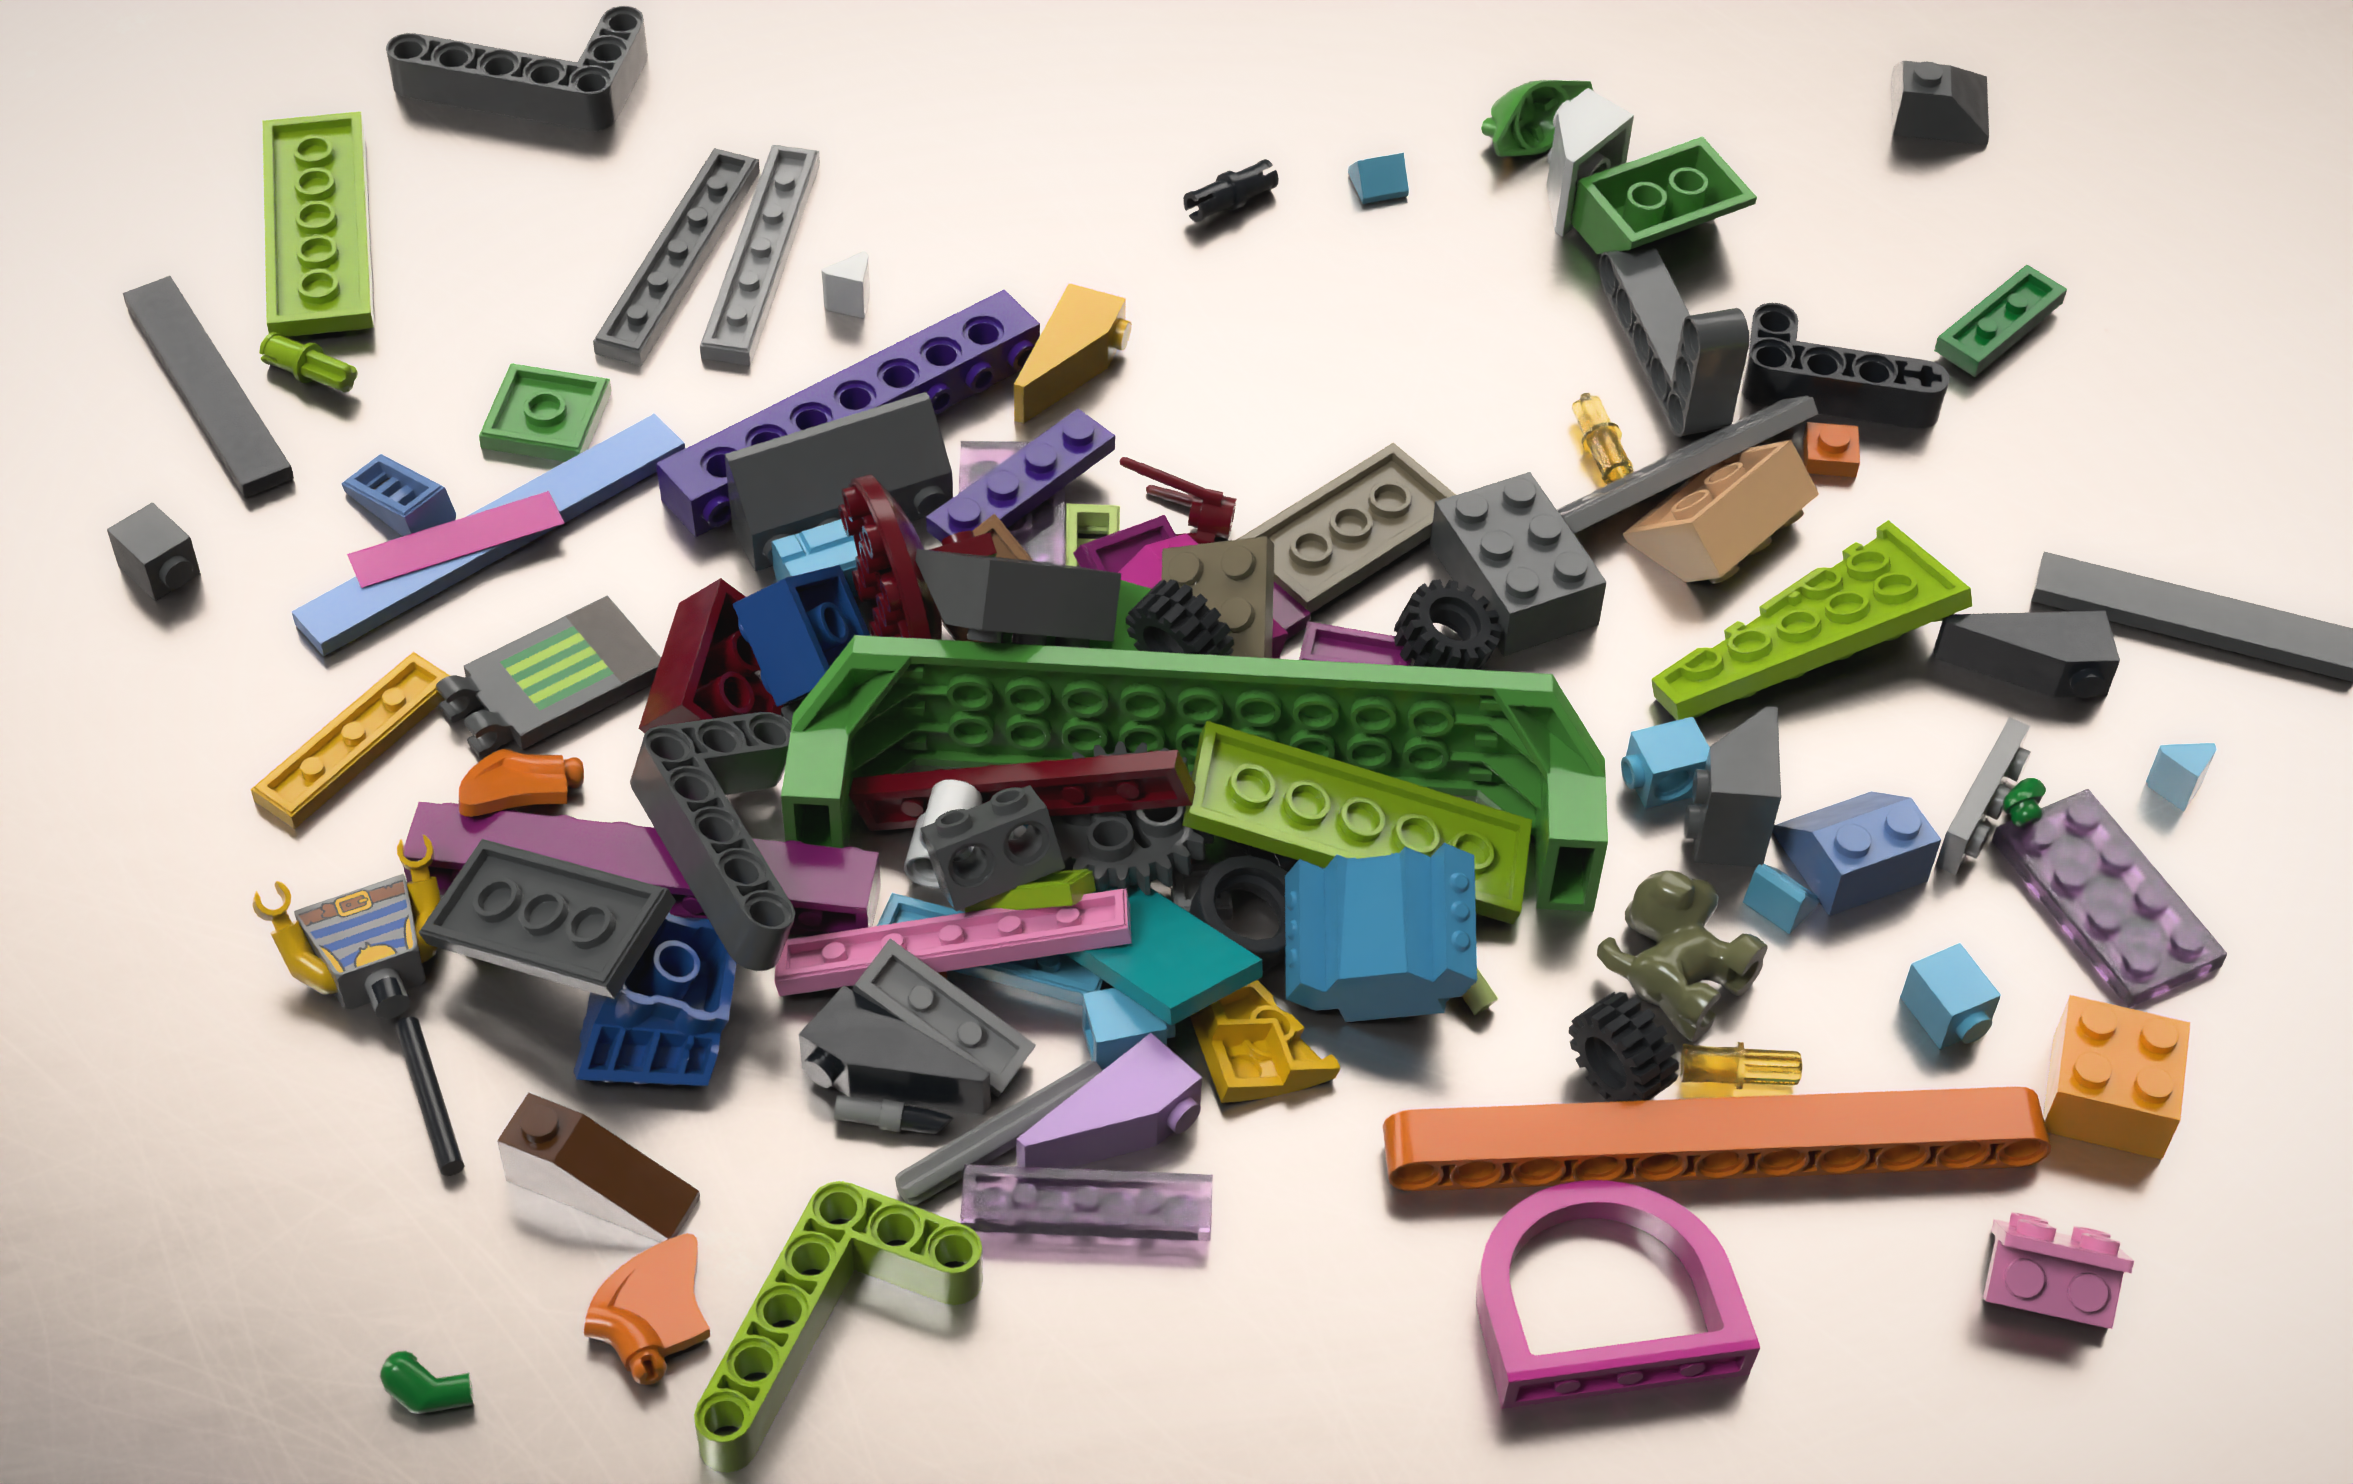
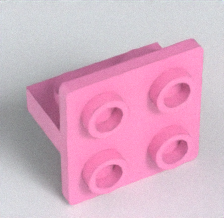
[1983,1212,2134,1329]

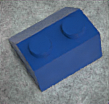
[733,565,871,707]

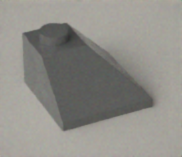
[1892,60,1990,145]

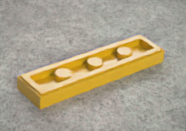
[251,652,450,829]

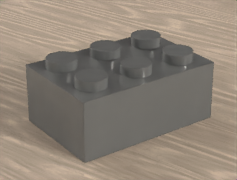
[1430,471,1607,657]

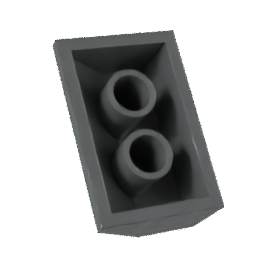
[915,549,1122,648]

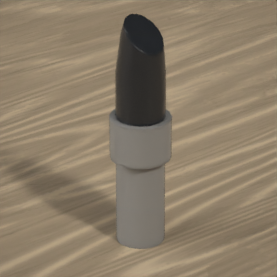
[834,1095,954,1134]

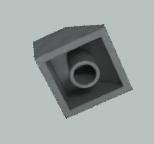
[1684,707,1782,867]

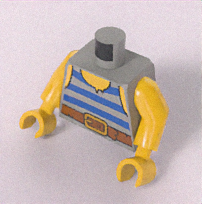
[252,835,441,1019]

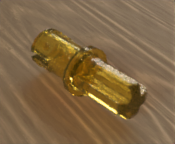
[1571,392,1634,484]
[1680,1042,1803,1089]

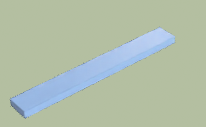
[291,413,685,656]

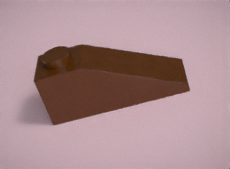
[497,1092,700,1242]

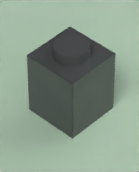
[106,502,201,601]

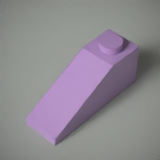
[1017,1033,1202,1179]

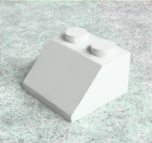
[1546,88,1634,237]

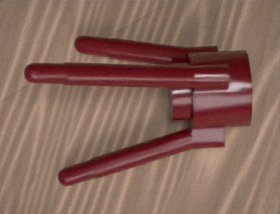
[1119,457,1237,544]

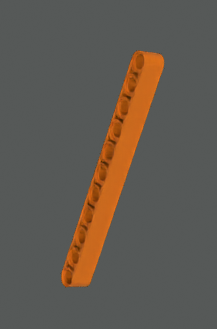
[1382,1086,2051,1191]

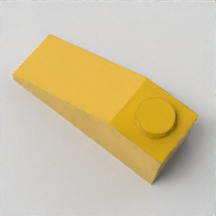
[1014,283,1132,424]

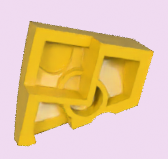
[1190,980,1341,1103]

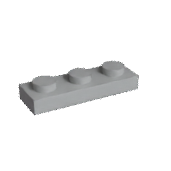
[1935,717,2032,875]
[853,938,1036,1098]

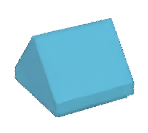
[1348,152,1409,204]
[2146,743,2217,812]
[1743,864,1820,934]

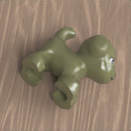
[1596,870,1768,1042]

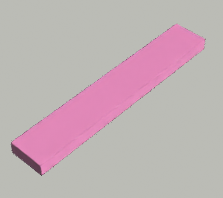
[774,889,1132,996]

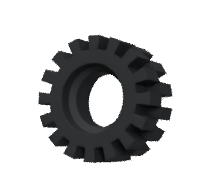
[1126,579,1234,656]
[1394,579,1502,670]
[1568,992,1679,1102]

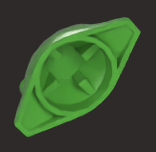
[1481,79,1593,156]

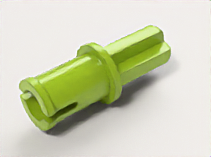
[259,332,358,393]

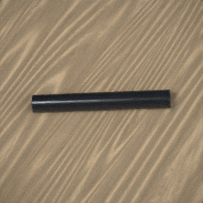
[395,1017,465,1176]

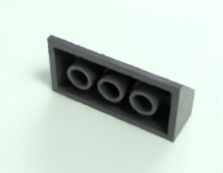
[725,392,953,572]

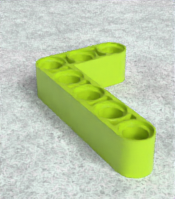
[694,1181,983,1473]

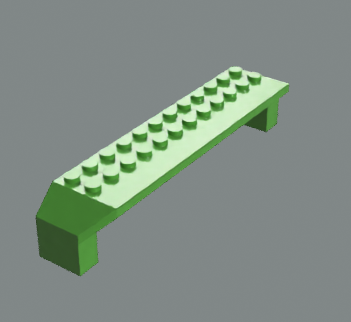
[781,635,1608,912]

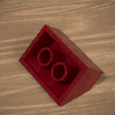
[638,578,783,733]

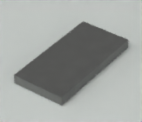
[419,839,676,999]

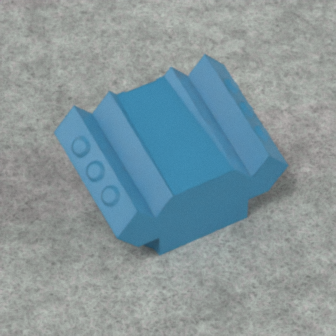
[1285,843,1477,1022]

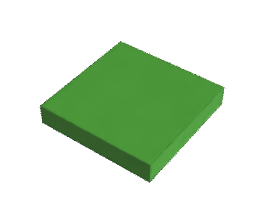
[479,363,612,462]

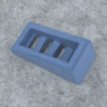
[341,454,457,537]

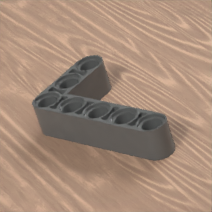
[385,5,648,131]
[1599,244,1750,437]
[630,712,795,971]

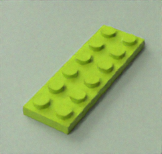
[262,111,374,337]
[1183,721,1532,924]

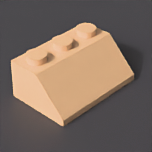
[1623,440,1819,584]

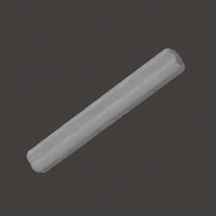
[895,1061,1103,1205]

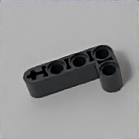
[1741,302,1950,429]

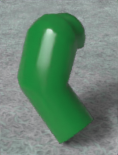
[2003,778,2046,828]
[380,1351,474,1414]

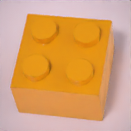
[2043,995,2191,1160]

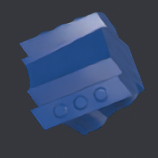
[573,912,737,1086]

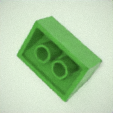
[1571,136,1757,254]

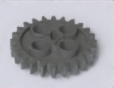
[1050,742,1214,895]

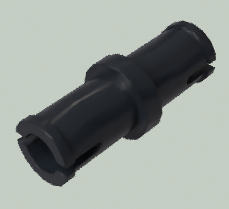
[1183,159,1279,223]

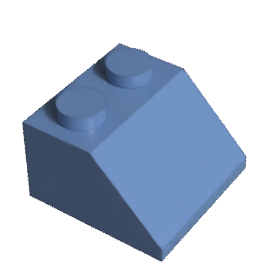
[1772,791,1942,916]

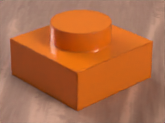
[1803,422,1860,478]

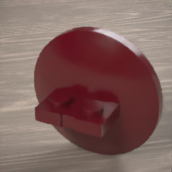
[839,474,997,640]

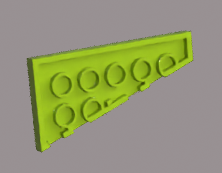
[1651,520,1973,720]

